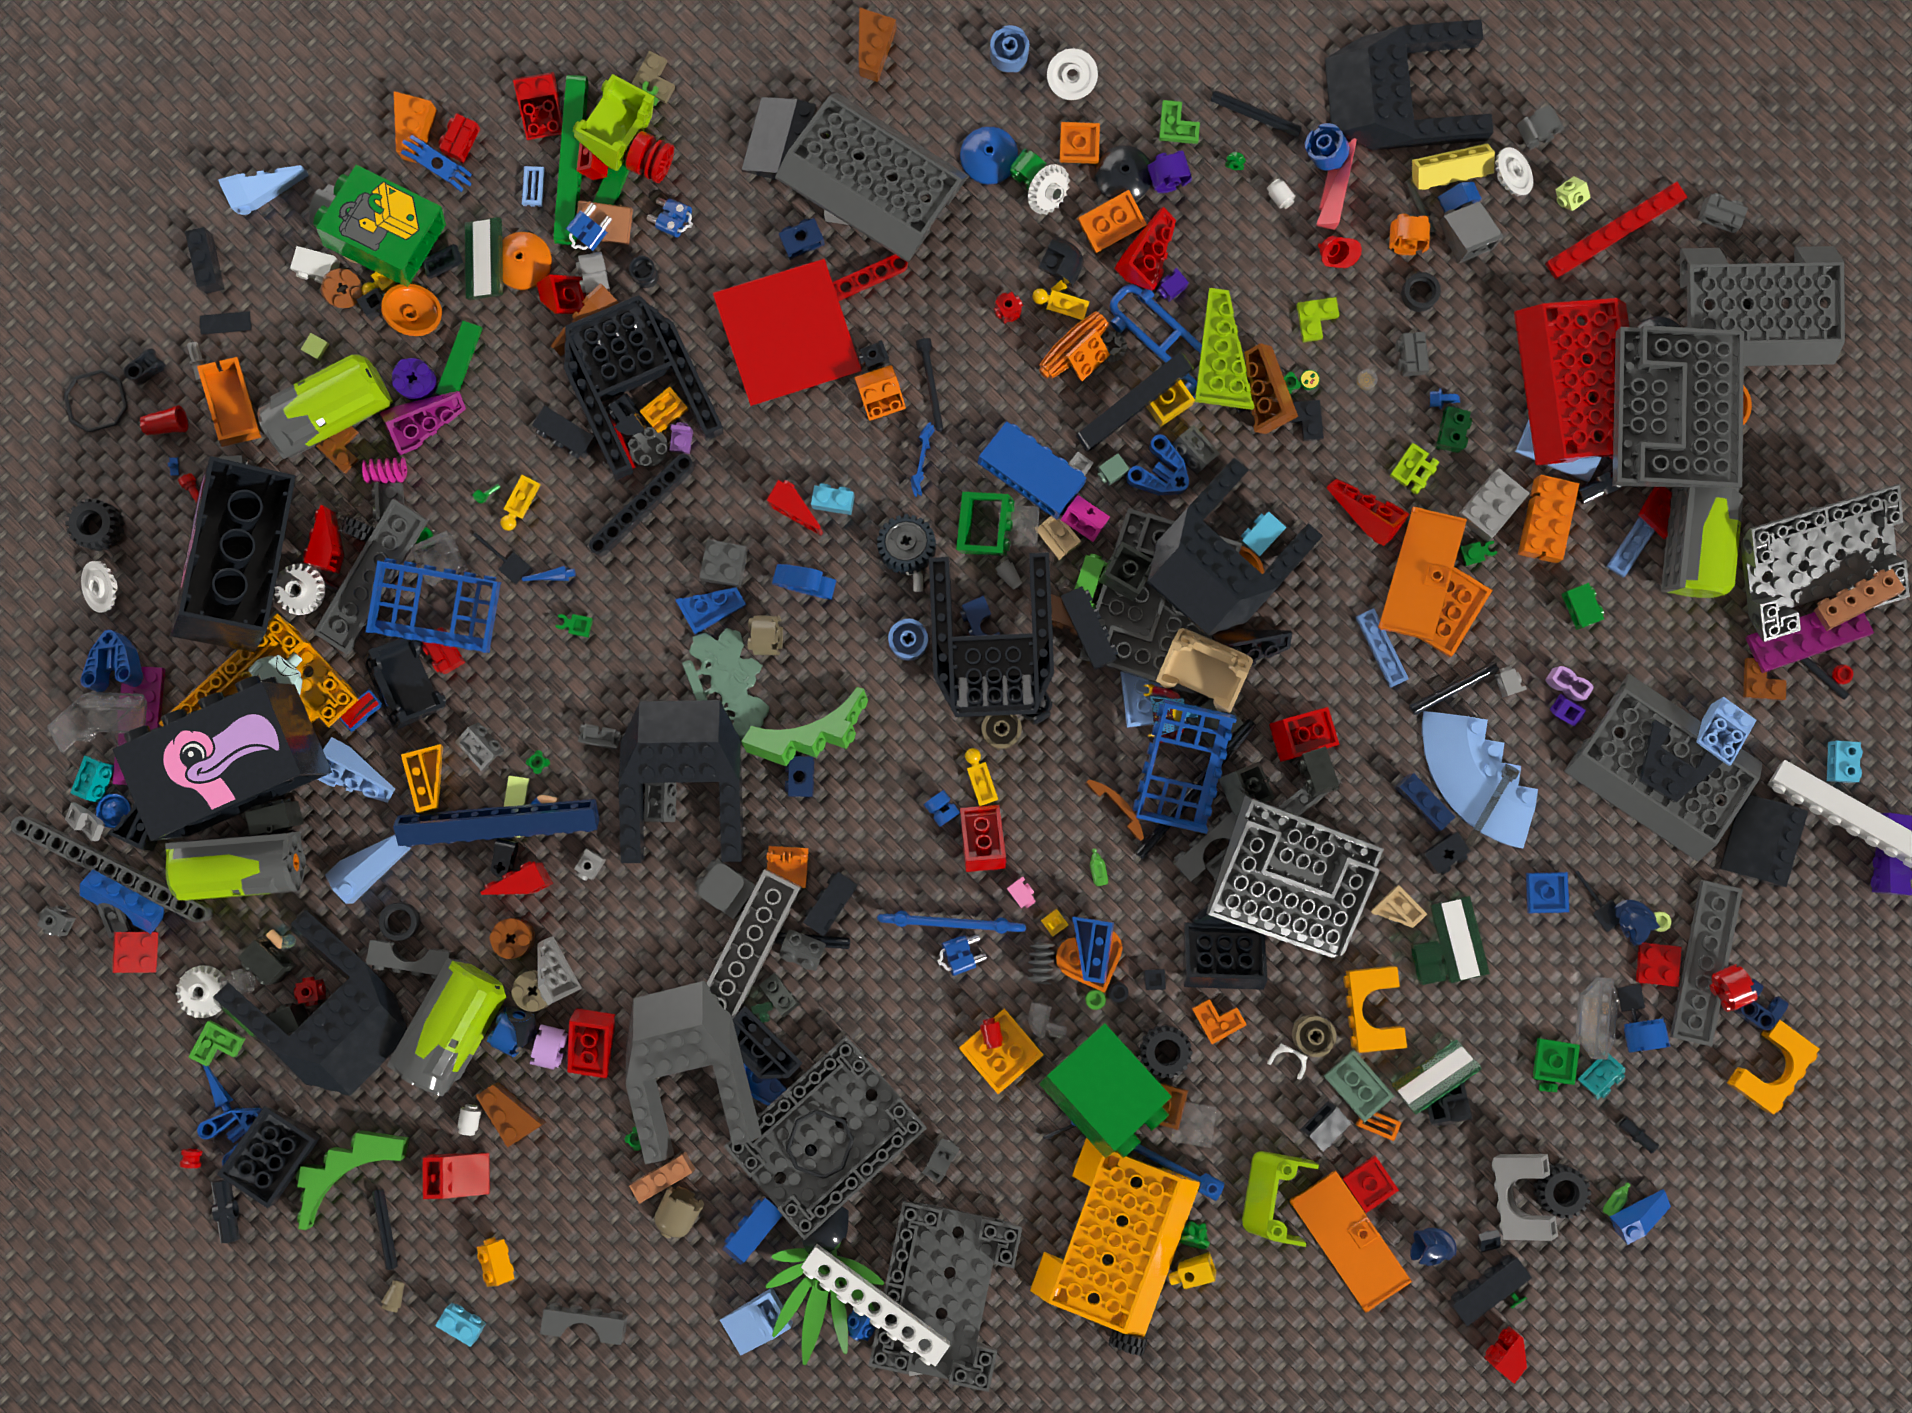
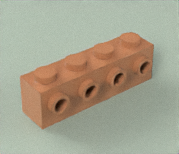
[1814,569,1905,631]

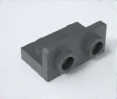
[1172,425,1220,474]
[372,482,404,522]
[455,723,505,771]
[644,783,677,822]

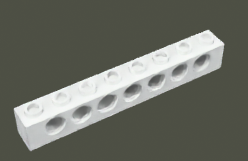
[801,1244,950,1367]

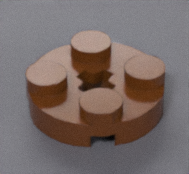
[321,268,362,308]

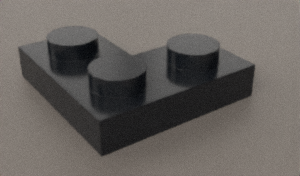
[1285,400,1324,441]

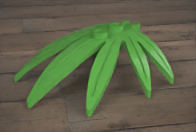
[766,1242,884,1365]

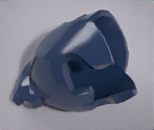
[1614,900,1660,946]
[1410,1228,1457,1266]

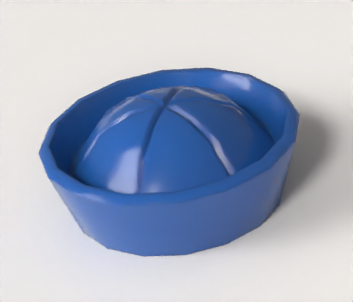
[96,794,131,828]

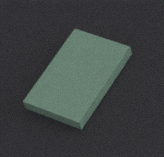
[1323,1049,1394,1123]

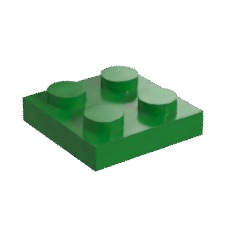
[1533,1038,1580,1085]

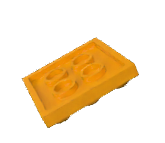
[959,1008,1044,1094]

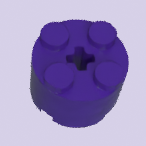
[1148,151,1192,193]
[392,358,437,402]

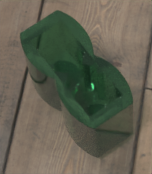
[1411,940,1448,985]

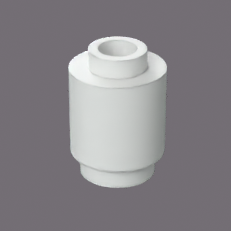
[1267,179,1295,209]
[457,1104,481,1136]

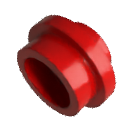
[1832,665,1853,684]

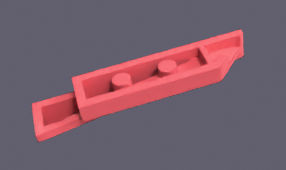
[1316,138,1357,230]

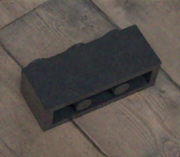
[185,227,225,294]
[532,405,597,460]

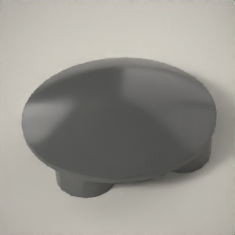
[628,427,668,467]

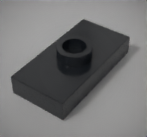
[423,244,463,279]

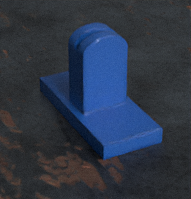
[168,457,179,476]

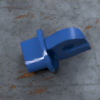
[1430,388,1460,409]

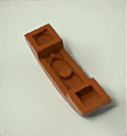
[1085,780,1144,841]

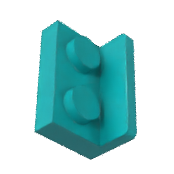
[70,756,114,802]
[1578,1051,1625,1100]

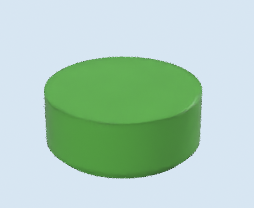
[1085,989,1106,1010]

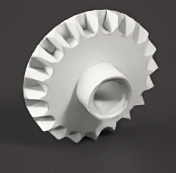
[1047,48,1098,100]
[1495,147,1533,197]
[1028,164,1070,215]
[81,561,117,612]
[274,564,325,615]
[176,965,228,1018]

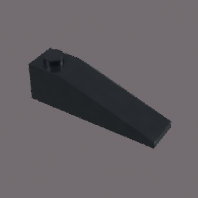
[1212,629,1292,666]

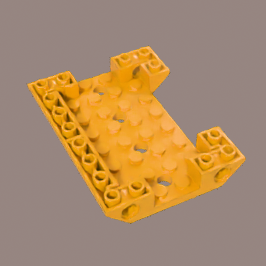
[159,614,359,727]
[1030,1137,1201,1337]

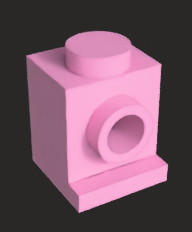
[1006,876,1036,909]

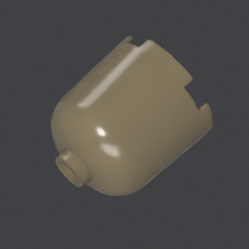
[654,1186,704,1238]

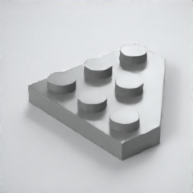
[537,936,582,1005]

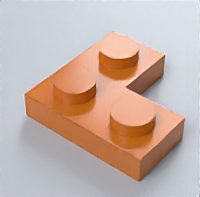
[1191,999,1247,1044]

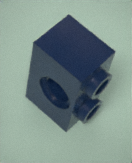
[779,218,825,260]
[785,756,814,797]

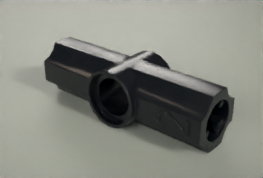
[1577,472,1622,504]
[211,1179,240,1243]

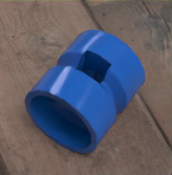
[923,790,960,827]

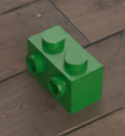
[1561,583,1604,630]

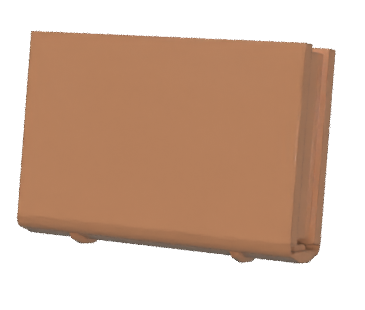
[577,201,633,245]

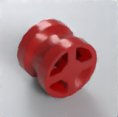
[179,1148,203,1168]

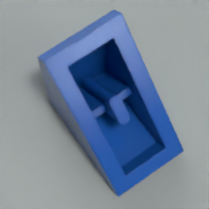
[1438,182,1482,213]

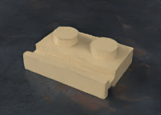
[1035,515,1081,560]

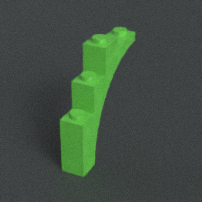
[741,687,868,766]
[296,1130,409,1230]

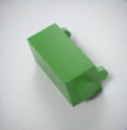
[1074,554,1108,608]

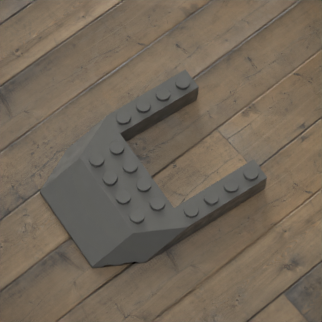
[626,981,762,1164]

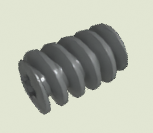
[1027,942,1055,984]

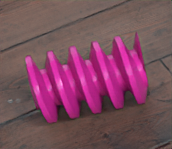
[362,457,407,484]

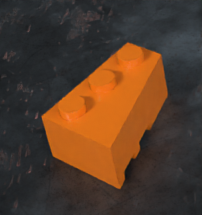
[394,91,437,163]

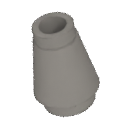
[995,559,1022,589]

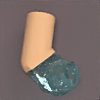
[266,929,296,949]

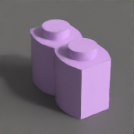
[1546,666,1594,701]

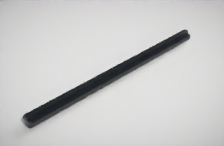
[1135,719,1256,859]

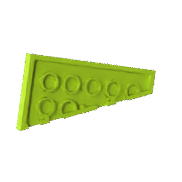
[1195,288,1254,410]

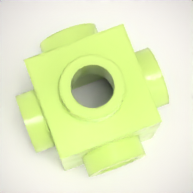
[1555,176,1591,211]

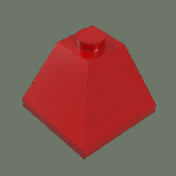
[537,274,586,314]

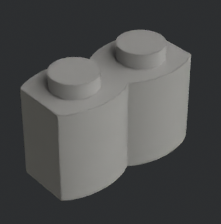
[576,252,611,295]

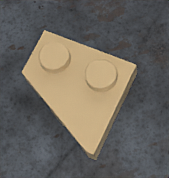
[1370,884,1427,928]

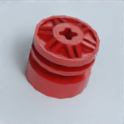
[626,131,674,183]

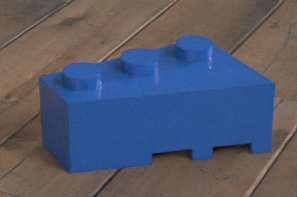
[1072,916,1114,984]
[722,1198,782,1265]

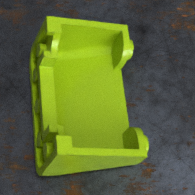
[573,74,655,171]

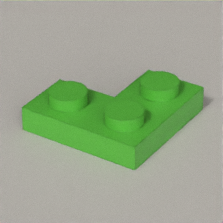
[1159,100,1200,144]
[189,1020,246,1066]

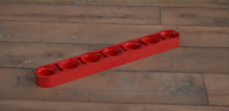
[833,254,908,301]

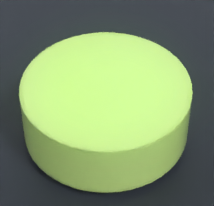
[1653,912,1671,932]

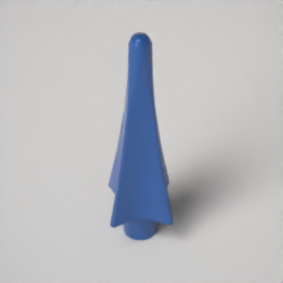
[522,566,576,581]
[202,1064,233,1113]

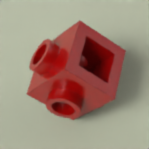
[993,292,1023,324]
[294,976,326,1006]

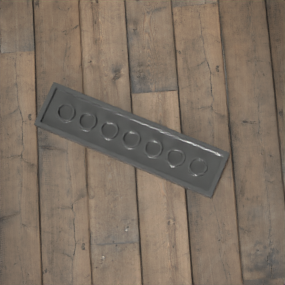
[314,499,429,654]
[1670,880,1743,1046]

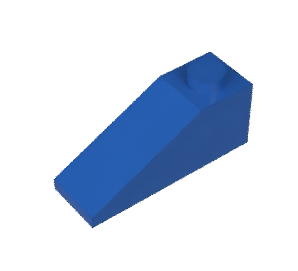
[1610,1189,1671,1245]

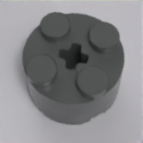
[1516,105,1565,150]

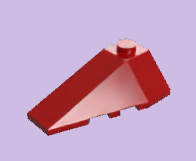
[1114,207,1176,291]
[1327,479,1409,546]

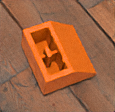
[854,365,906,421]

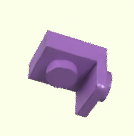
[670,422,693,454]

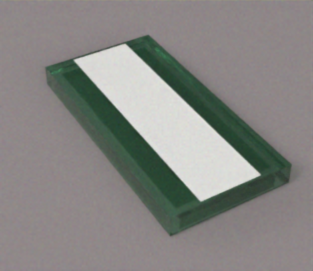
[465,217,503,300]
[1430,896,1490,983]
[1391,1040,1482,1115]

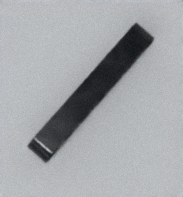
[1075,352,1194,452]
[589,454,695,557]

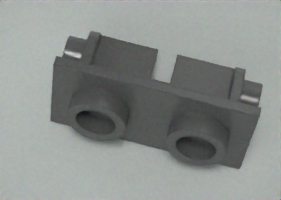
[578,723,622,750]

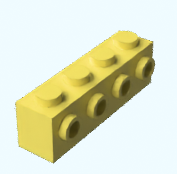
[1412,144,1495,190]

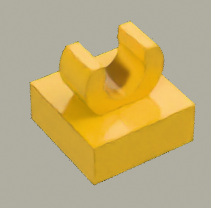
[1041,909,1068,937]

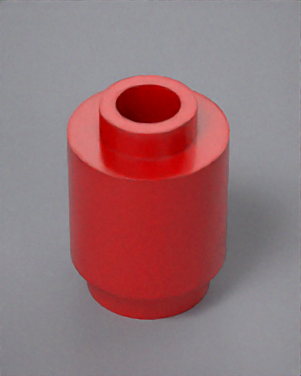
[980,1018,1003,1049]

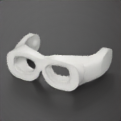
[1267,1043,1308,1080]

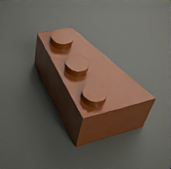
[859,7,897,82]
[476,1082,547,1148]

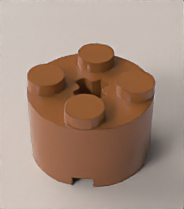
[490,918,535,959]

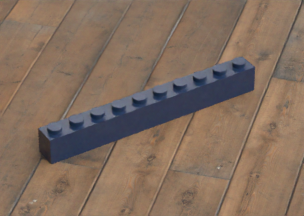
[393,799,600,847]

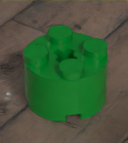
[1010,148,1047,191]

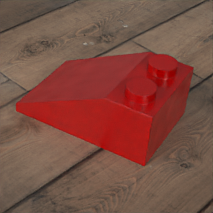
[766,480,823,536]
[1269,707,1340,762]
[960,805,1006,872]
[567,1008,615,1078]

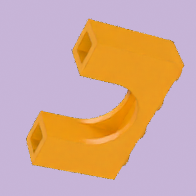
[1343,966,1407,1053]
[1727,1020,1820,1115]

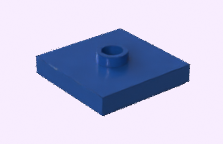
[1526,872,1569,913]

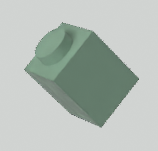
[1097,454,1130,486]

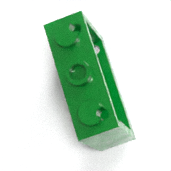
[956,492,1015,556]

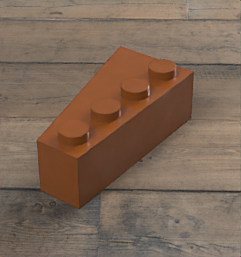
[1244,343,1298,434]

